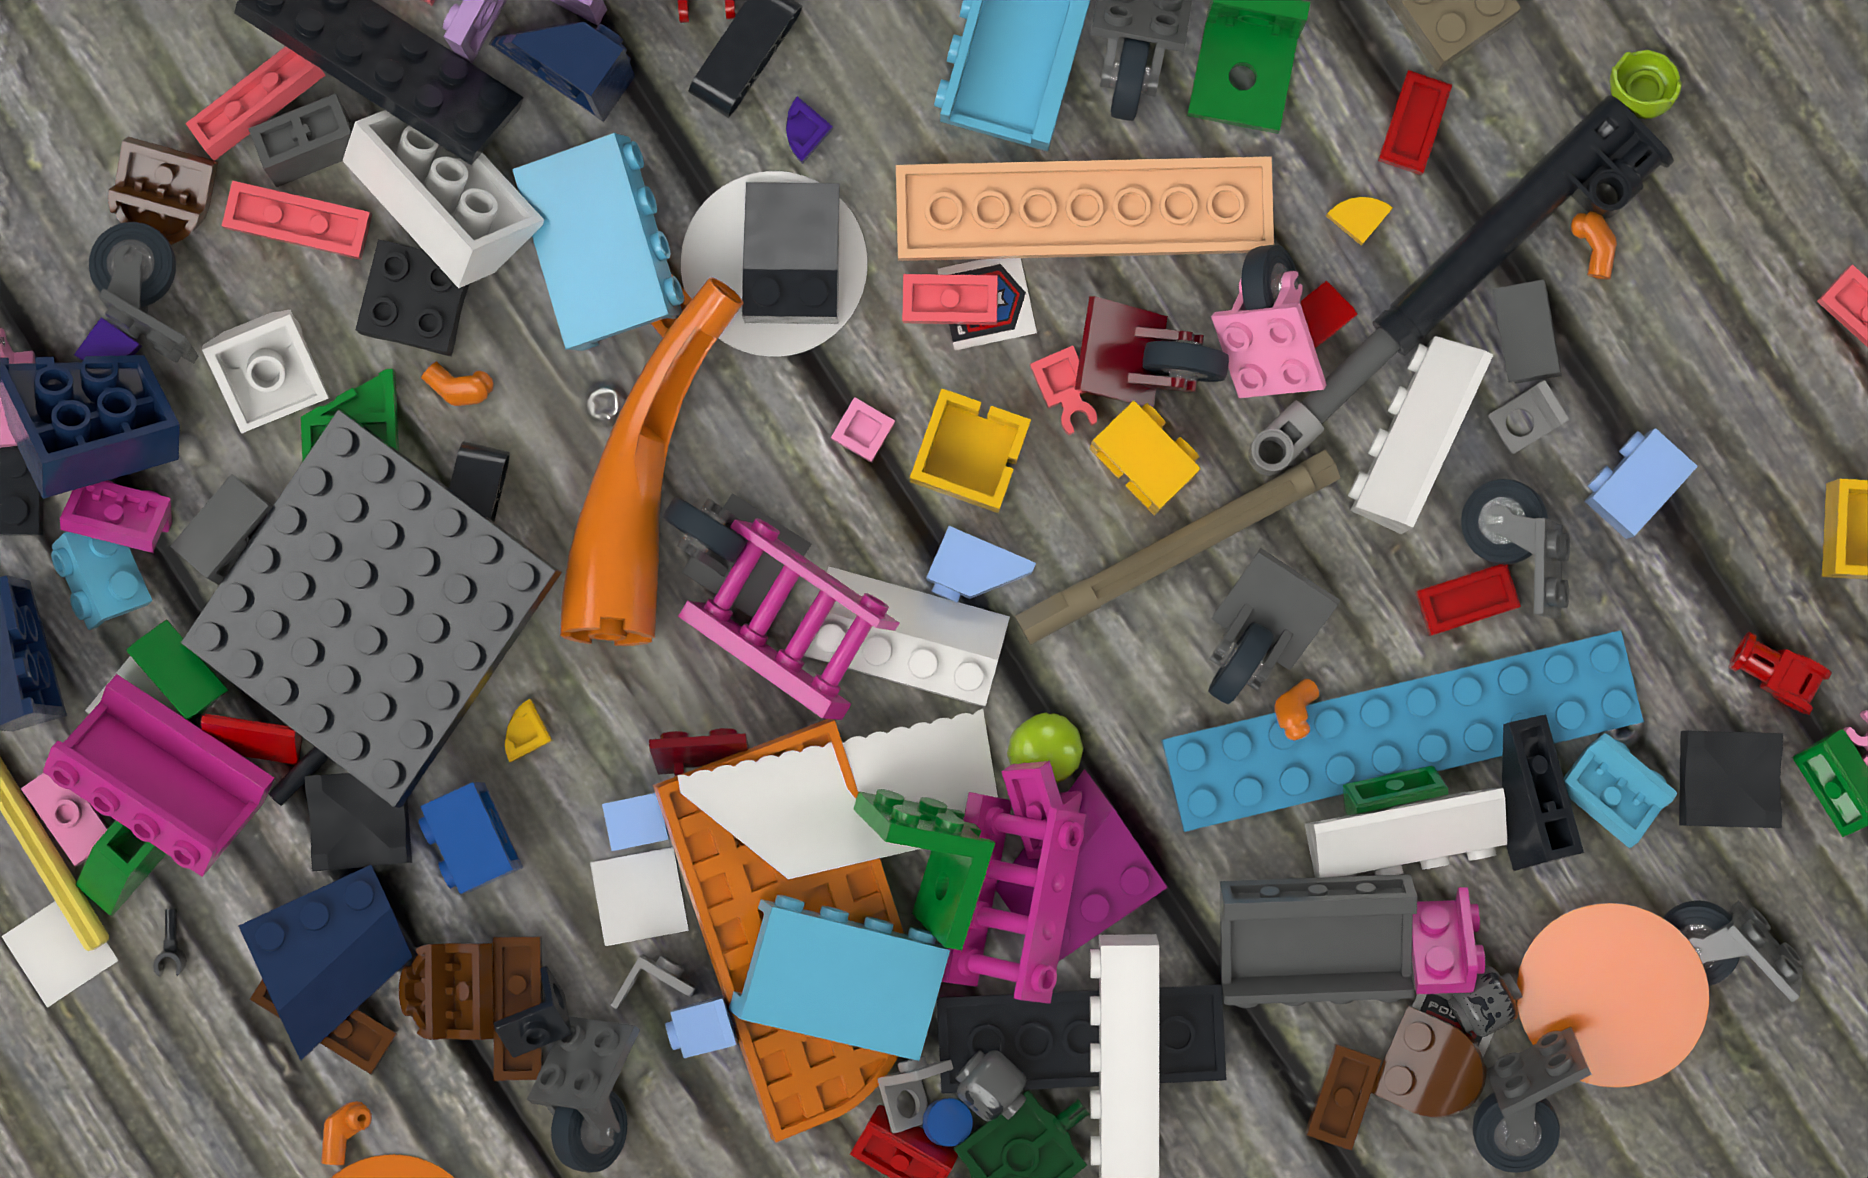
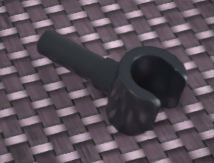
[153,909,187,977]

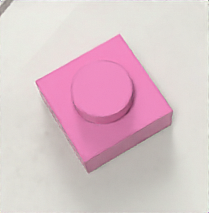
[831,397,895,463]

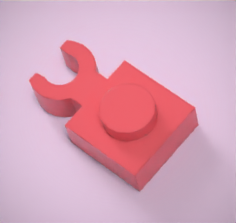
[1029,346,1097,435]

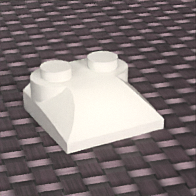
[202,309,329,434]

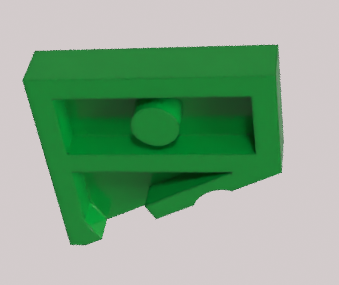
[301,369,399,462]

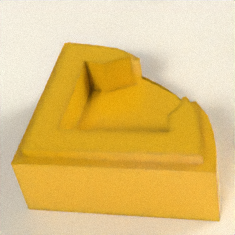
[1326,197,1393,246]
[505,699,553,763]

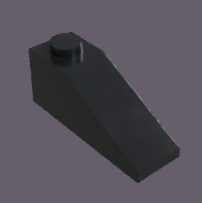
[1502,714,1584,871]

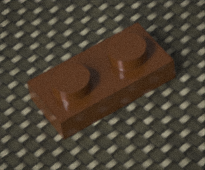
[1305,1044,1382,1151]

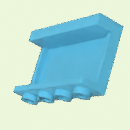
[934,0,1091,152]
[512,133,684,351]
[728,895,950,1061]

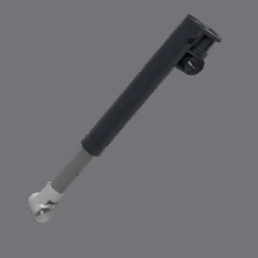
[1248,95,1674,476]

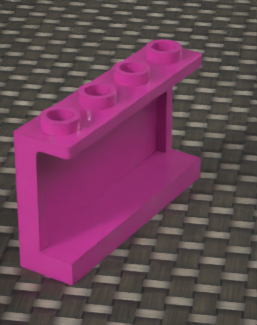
[43,674,275,877]

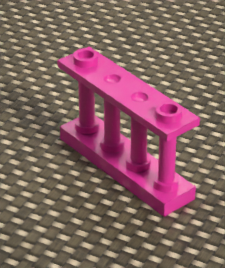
[678,518,900,720]
[940,792,1086,1004]

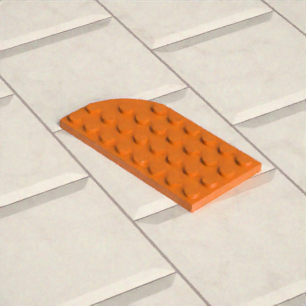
[653,719,904,1142]

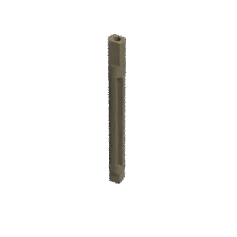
[1015,449,1341,645]

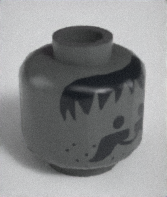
[1447,966,1522,1037]
[955,1050,1027,1121]

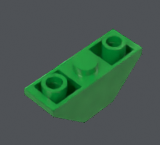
[76,820,166,916]

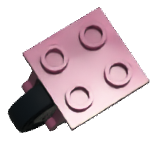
[1211,245,1327,398]

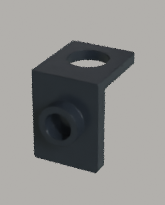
[494,966,572,1058]

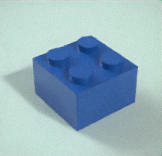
[418,782,523,894]

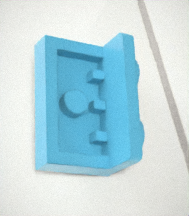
[51,532,152,630]
[1564,733,1677,848]

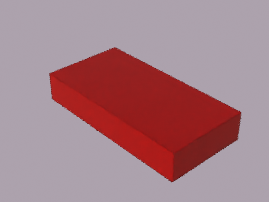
[1377,70,1453,176]
[1415,564,1521,636]

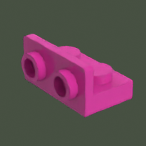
[60,480,172,553]
[1412,887,1485,994]

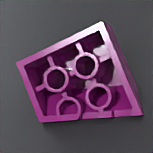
[996,769,1167,962]

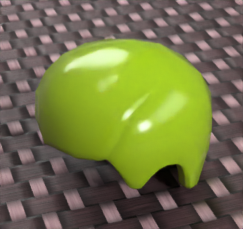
[1609,50,1682,119]
[1007,713,1084,784]

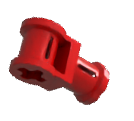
[1729,631,1832,715]

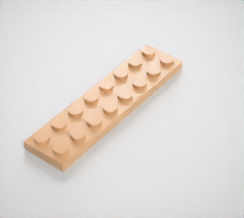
[896,156,1274,261]

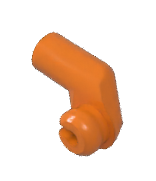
[1571,211,1617,280]
[421,361,494,406]
[1274,679,1319,741]
[321,1101,372,1165]

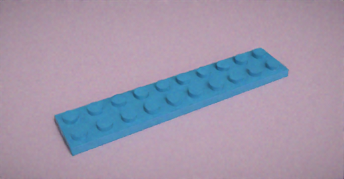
[1161,630,1644,832]

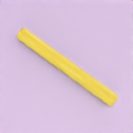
[0,757,109,951]

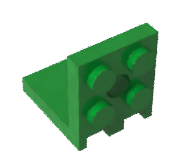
[1187,0,1311,134]
[853,789,995,951]

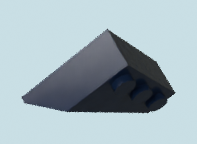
[489,22,635,122]
[0,355,180,499]
[0,575,67,731]
[238,865,413,1061]

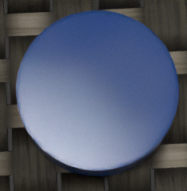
[923,1098,973,1146]

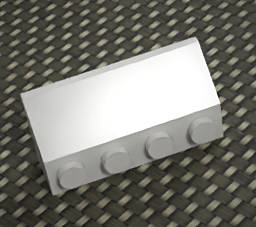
[343,110,544,288]
[1348,336,1493,534]
[803,567,1010,707]
[1305,788,1507,878]

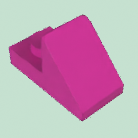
[1001,761,1082,859]

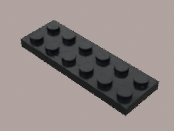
[234,0,524,165]
[937,984,1227,1094]

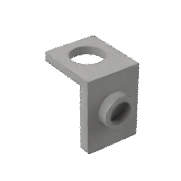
[1488,380,1569,455]
[610,955,698,1010]
[877,1056,953,1133]

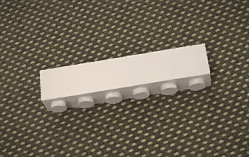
[1090,934,1159,1178]

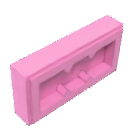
[21,773,109,866]

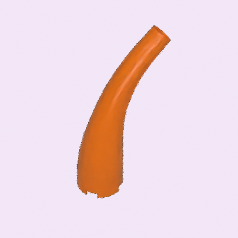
[560,277,744,646]

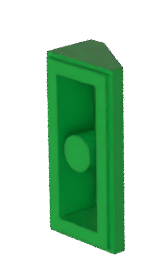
[126,619,229,721]
[1792,729,1868,837]
[1343,765,1449,815]

